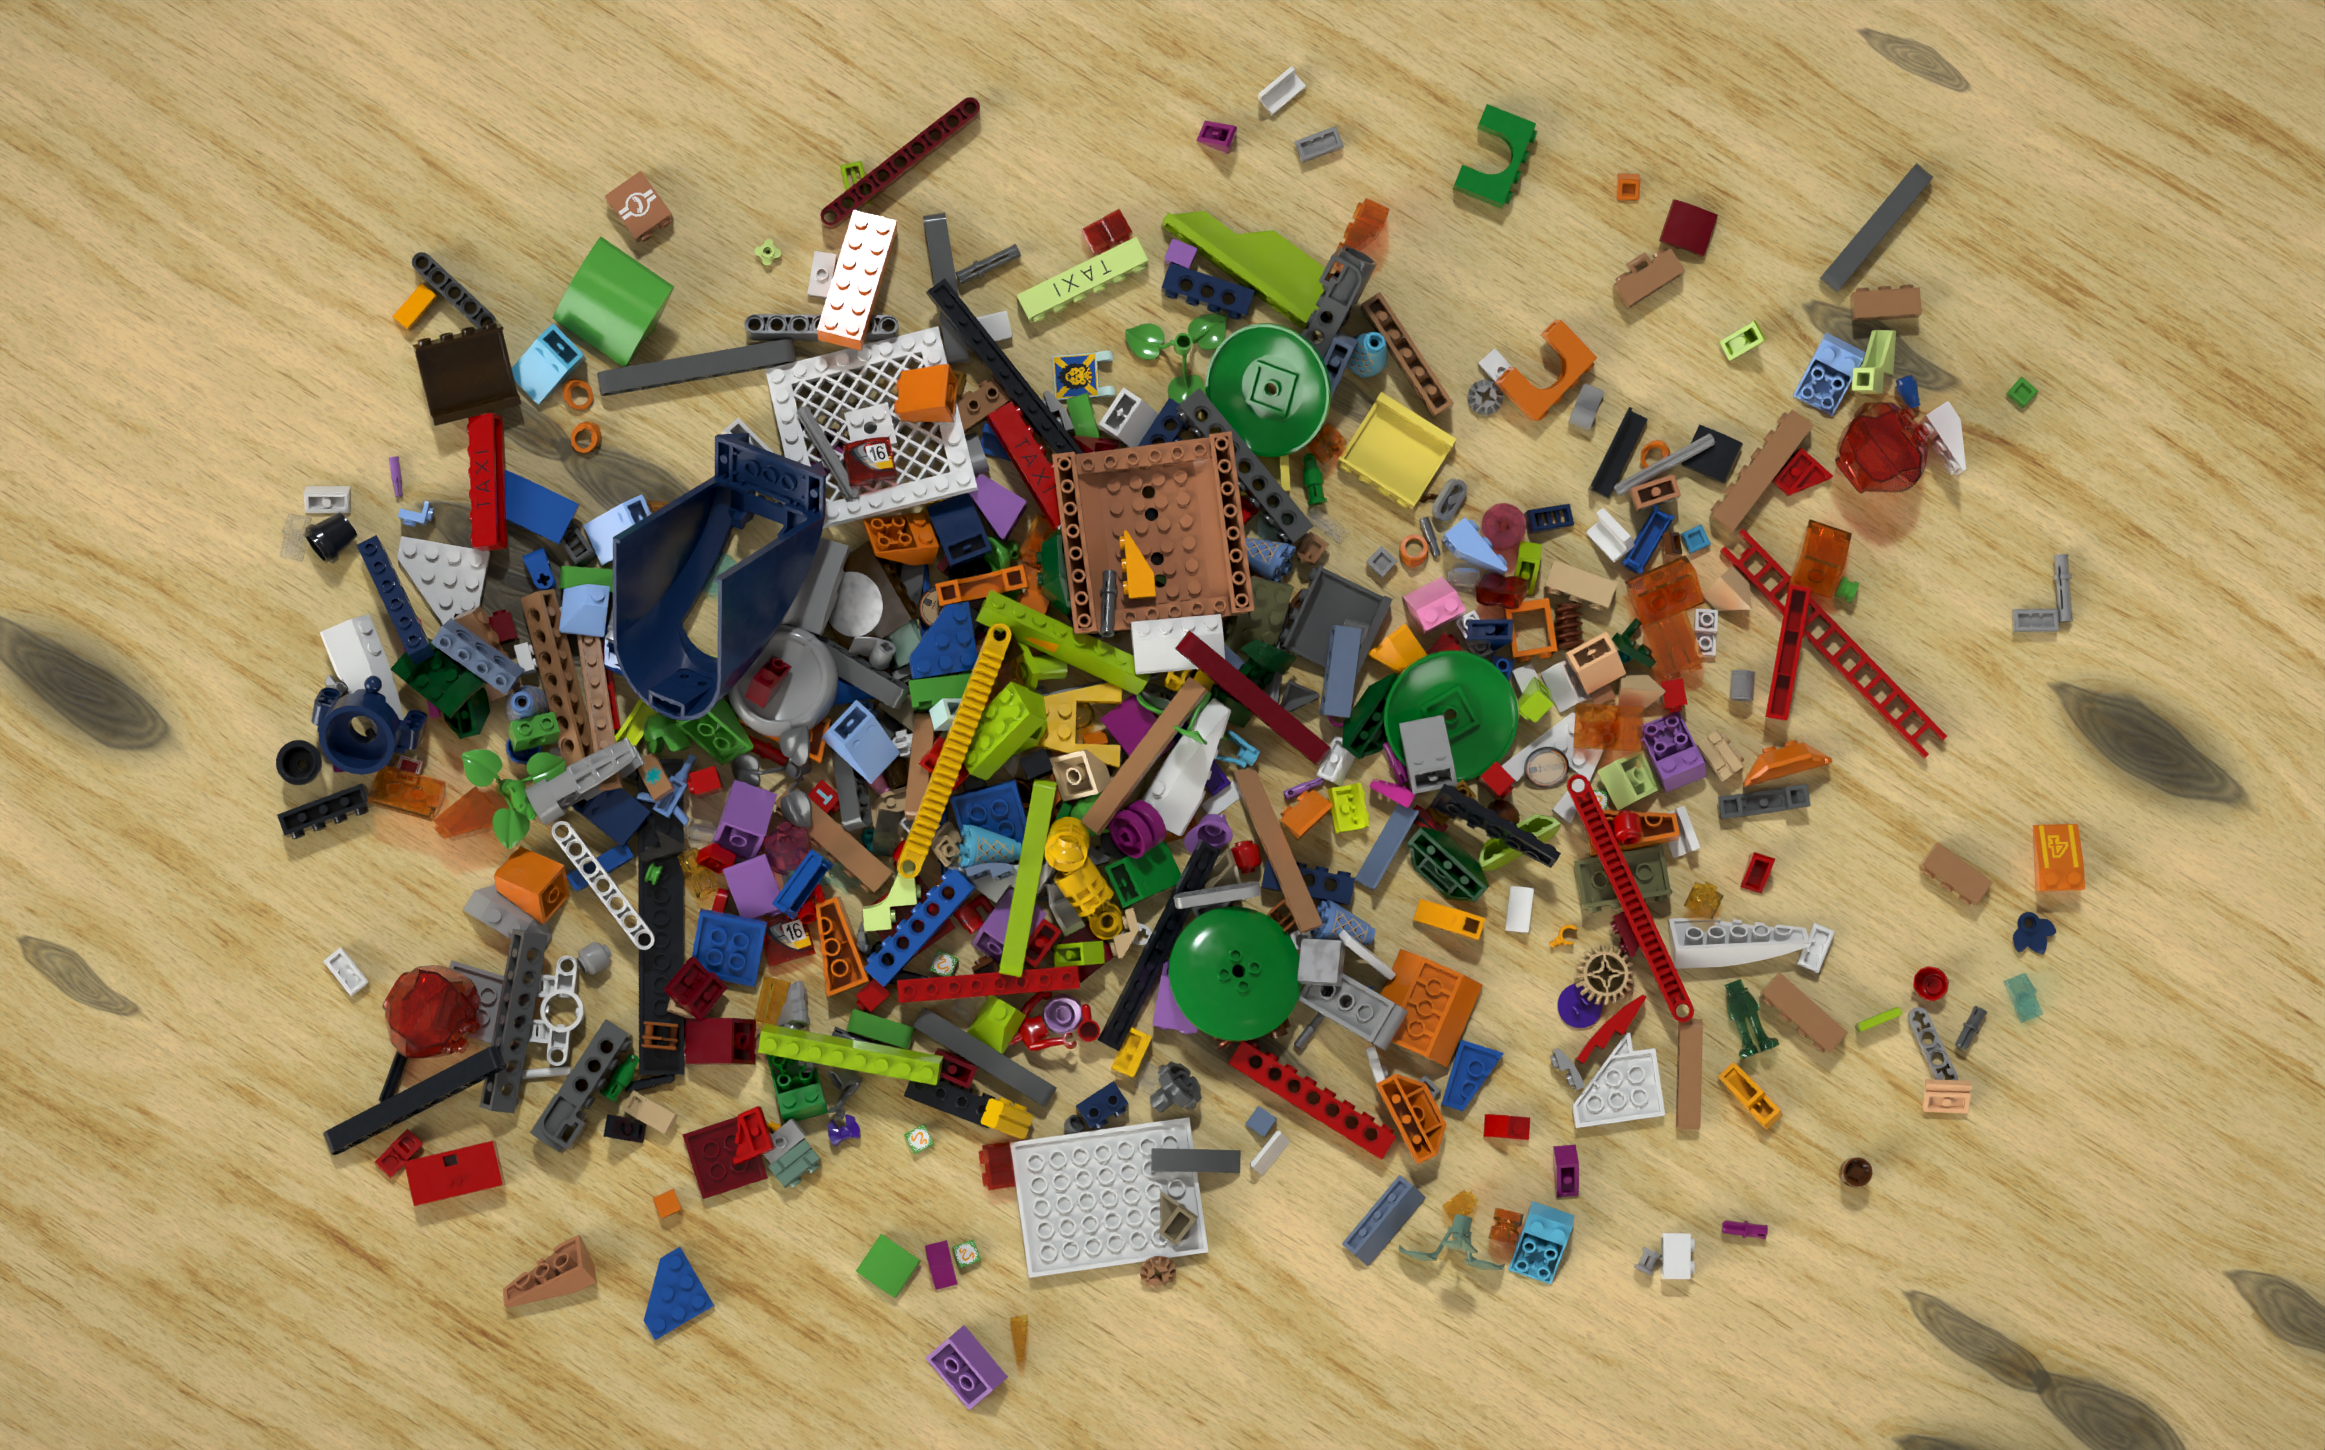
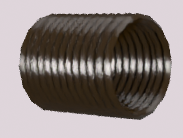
[994,628,1025,664]
[883,755,909,790]

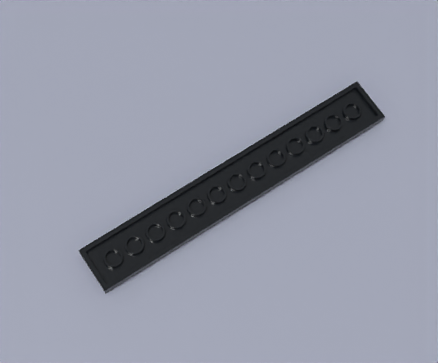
[638,759,685,1075]

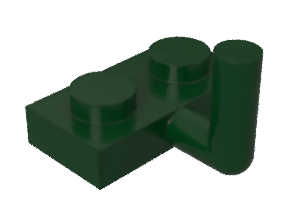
[1612,618,1656,669]

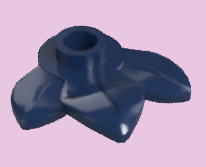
[2013,912,2057,954]

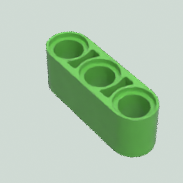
[559,566,613,594]
[846,1009,915,1050]

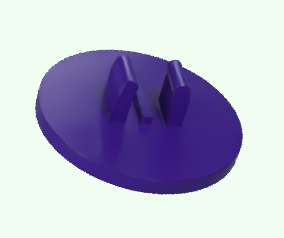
[1557,983,1603,1028]

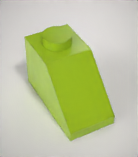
[1511,541,1542,595]
[1518,676,1554,723]
[1053,941,1105,967]

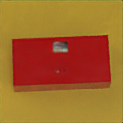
[404,1141,506,1206]

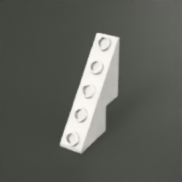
[948,860,1057,904]

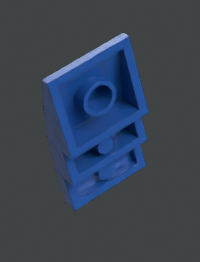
[504,469,580,545]

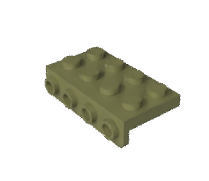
[1223,577,1294,662]
[1574,846,1673,913]

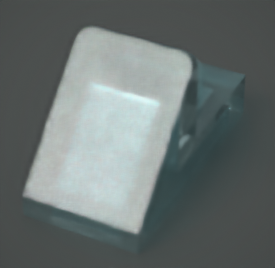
[2004,973,2043,1023]

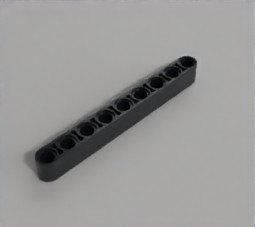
[323,1046,506,1155]

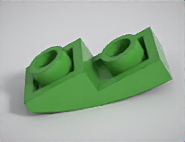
[1066,392,1101,438]

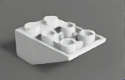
[1919,401,1966,477]

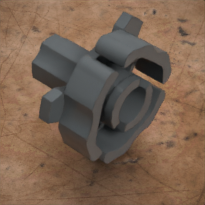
[1150,1061,1202,1112]

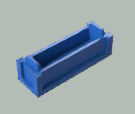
[1621,506,1675,576]
[567,843,636,892]
[772,849,833,920]

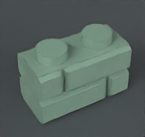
[768,1138,821,1188]

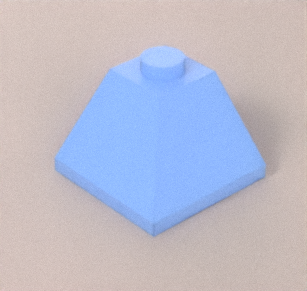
[559,584,610,638]

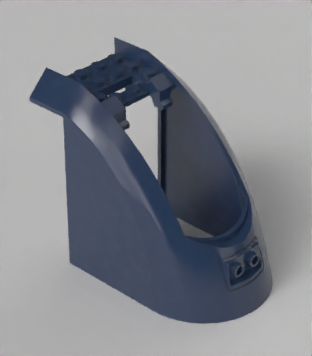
[613,433,826,721]

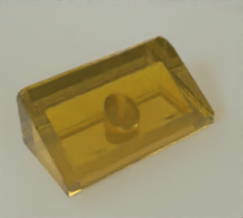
[754,977,791,1025]

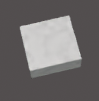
[1297,938,1346,987]

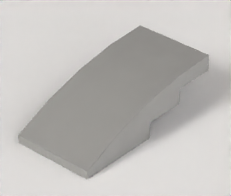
[782,537,851,636]

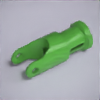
[506,780,537,820]

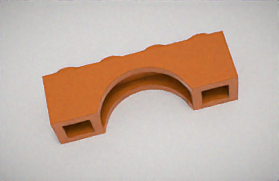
[935,565,1030,607]

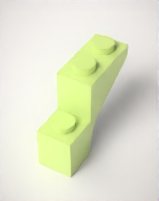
[1852,330,1896,394]
[863,861,921,931]

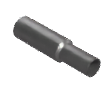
[1419,517,1441,557]
[1294,1013,1325,1050]

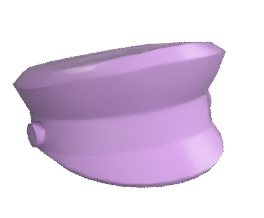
[1043,994,1083,1034]

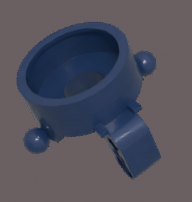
[311,676,427,775]

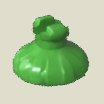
[983,536,1019,572]

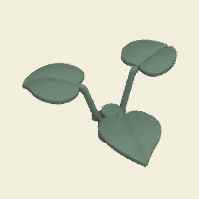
[1398,1214,1505,1270]

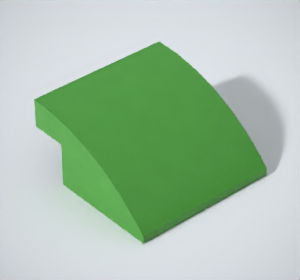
[553,237,674,367]

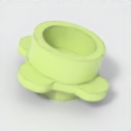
[755,239,781,266]

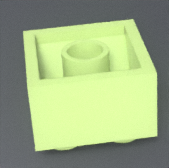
[1597,749,1661,811]

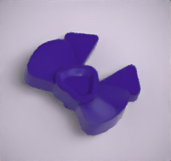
[827,1114,861,1146]

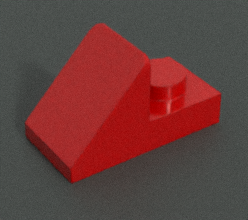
[1483,1114,1530,1140]

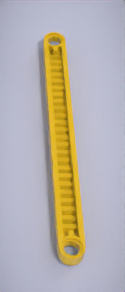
[897,623,1012,879]

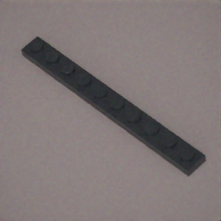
[926,278,1083,454]
[1098,839,1221,1051]

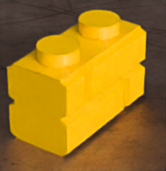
[980,1097,1033,1140]

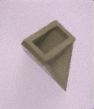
[1204,848,1246,902]
[1158,1191,1198,1246]

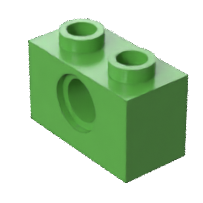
[508,712,560,752]

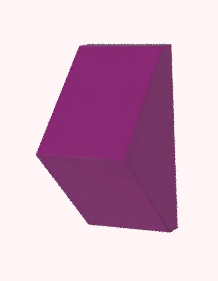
[1196,121,1237,154]
[925,1240,958,1290]

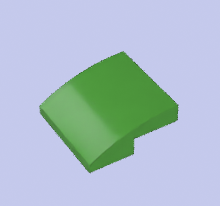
[856,1234,921,1298]

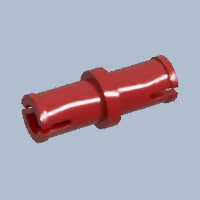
[748,735,788,766]

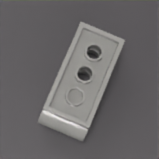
[1298,974,1408,1051]

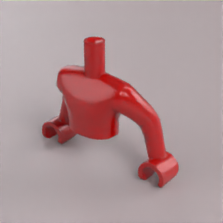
[1009,991,1077,1051]

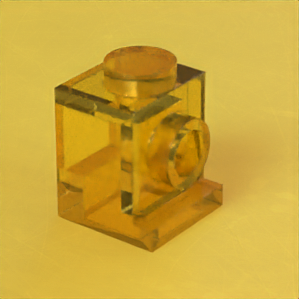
[1441,1190,1478,1221]

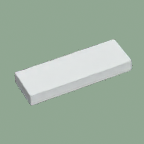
[1339,929,1396,980]

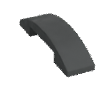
[1718,784,1811,819]
[1151,1148,1241,1173]

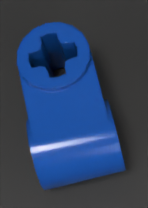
[522,548,556,591]

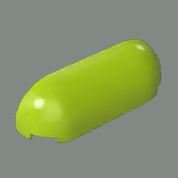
[1479,814,1561,871]

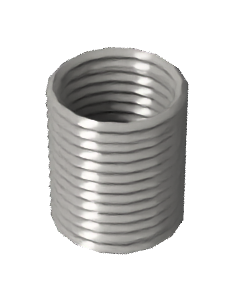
[1729,670,1755,701]

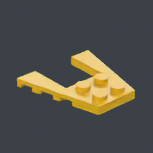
[1036,682,1122,769]

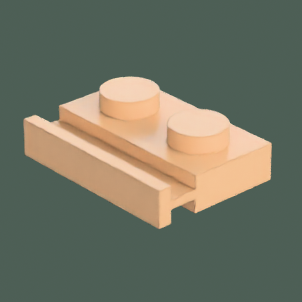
[1922,1079,1972,1113]

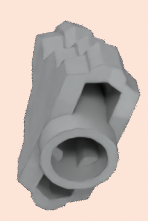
[776,980,810,1030]

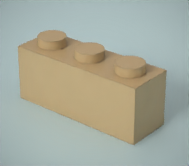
[1544,560,1617,612]

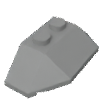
[463,885,552,944]

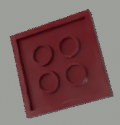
[682,1117,768,1199]

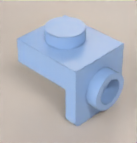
[398,501,434,527]

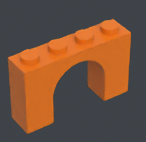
[1494,319,1598,421]

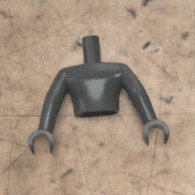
[798,1060,862,1120]

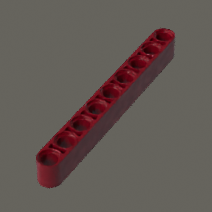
[820,97,980,229]
[1175,631,1332,766]

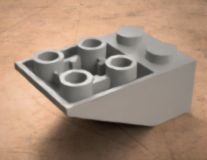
[1399,715,1457,794]

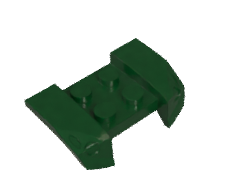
[390,638,487,718]
[1209,639,1297,728]

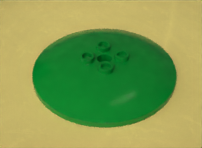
[1205,323,1332,457]
[1384,650,1518,782]
[1168,906,1302,1041]

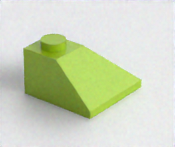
[967,995,1026,1054]

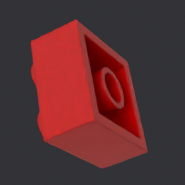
[695,843,736,874]

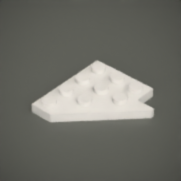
[397,536,490,625]
[1572,1032,1665,1128]

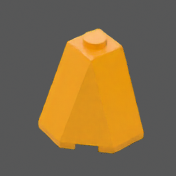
[1367,624,1427,675]

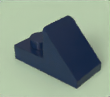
[1467,619,1513,651]

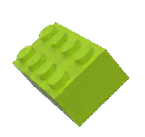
[963,682,1047,780]

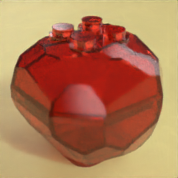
[1835,402,1930,494]
[382,965,481,1058]

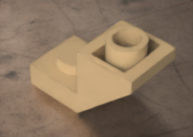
[932,822,962,867]
[1110,908,1140,960]
[622,1090,678,1135]

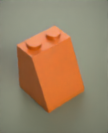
[894,364,958,422]
[494,846,570,925]

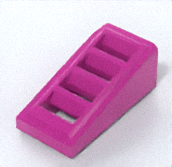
[1369,779,1416,808]

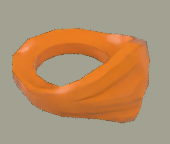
[563,379,594,410]
[570,422,601,453]
[1640,440,1670,468]
[1399,534,1429,568]

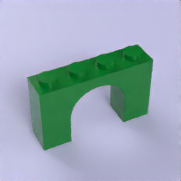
[1453,104,1538,209]

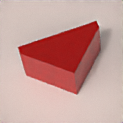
[1740,852,1775,894]

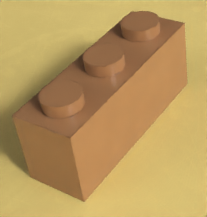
[1850,284,1922,322]
[1919,843,1993,906]

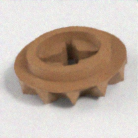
[1140,1256,1176,1288]

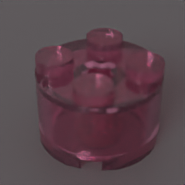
[1480,503,1526,551]
[763,822,813,875]

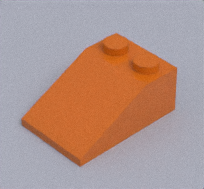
[1279,790,1333,841]

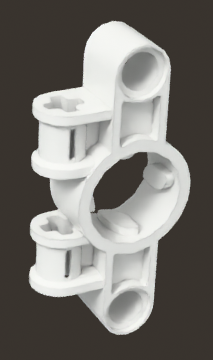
[528,955,586,1067]

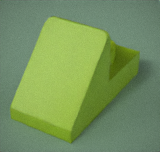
[1719,320,1766,361]

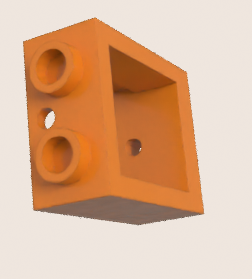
[1503,598,1558,663]

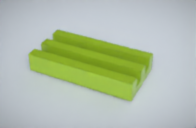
[840,160,872,208]
[1855,1007,1903,1032]

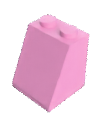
[1402,577,1466,636]

